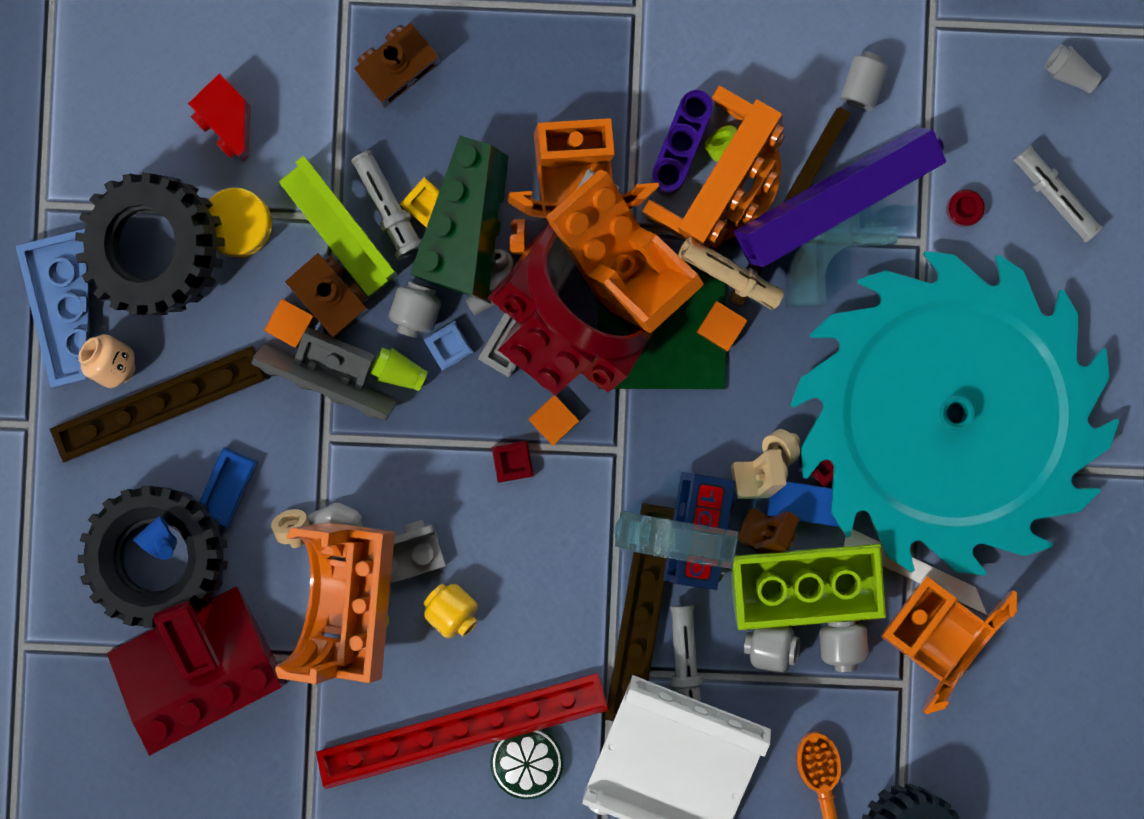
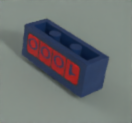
[663,472,737,590]

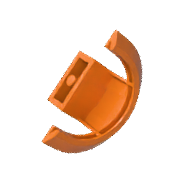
[508,118,659,218]
[880,576,1017,714]

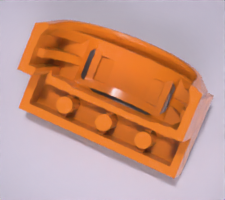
[642,85,785,249]
[275,522,395,684]

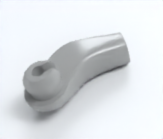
[465,249,513,316]

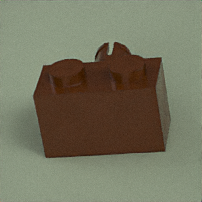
[354,23,441,108]
[285,253,370,339]

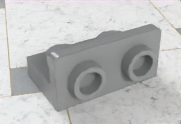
[390,520,447,583]

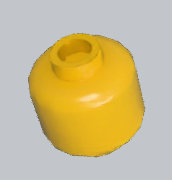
[423,584,478,638]

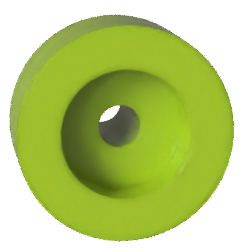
[705,125,737,162]

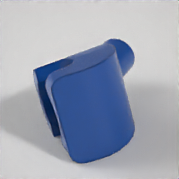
[133,516,177,560]

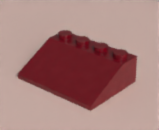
[107,586,287,756]

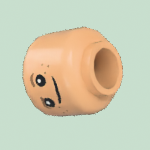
[79,334,135,388]

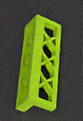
[279,155,398,298]

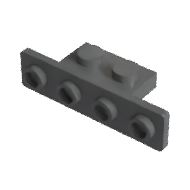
[252,327,397,420]

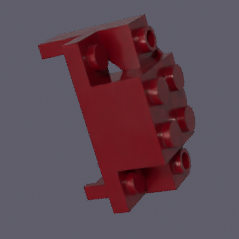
[488,224,654,396]

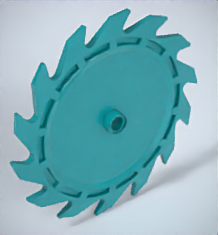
[790,251,1120,576]

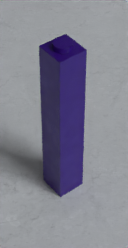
[734,128,947,267]

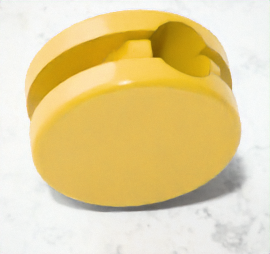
[208,188,272,258]

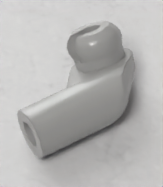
[308,503,363,527]

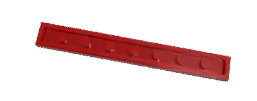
[316,673,609,790]

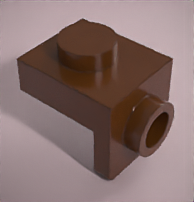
[737,508,800,554]

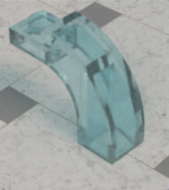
[785,214,897,307]
[614,510,739,569]

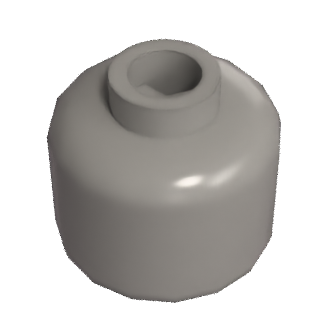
[389,281,441,338]
[819,620,869,672]
[744,626,800,673]

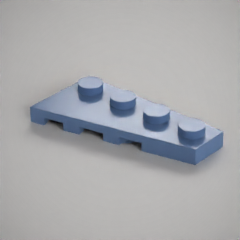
[16,229,90,388]

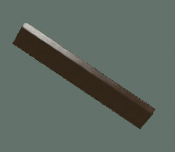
[728,107,851,308]
[50,346,268,463]
[604,503,675,721]

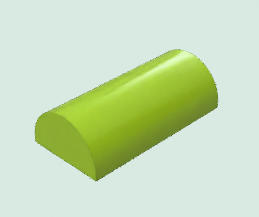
[731,544,886,630]

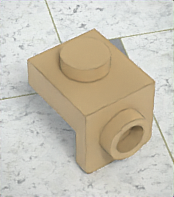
[731,449,788,499]

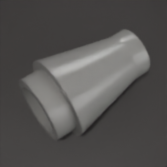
[1044,44,1102,94]

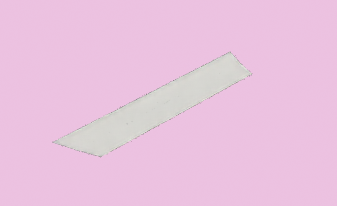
[844,529,987,615]

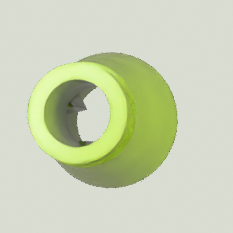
[370,347,428,391]

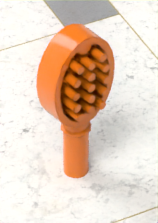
[796,731,841,819]

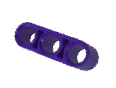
[651,90,713,195]

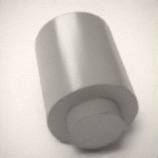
[839,52,888,111]

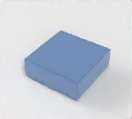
[424,321,474,371]

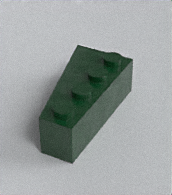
[410,136,509,304]

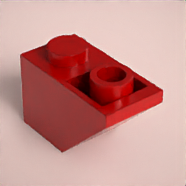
[187,73,250,161]

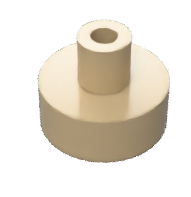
[762,429,801,467]
[271,509,310,548]

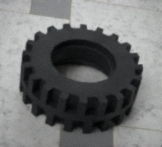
[75,172,225,315]
[78,486,228,628]

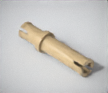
[678,237,784,310]

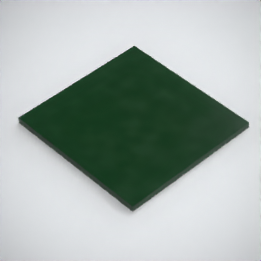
[598,260,725,389]

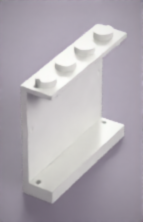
[582,675,771,819]

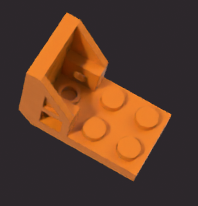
[546,169,704,333]

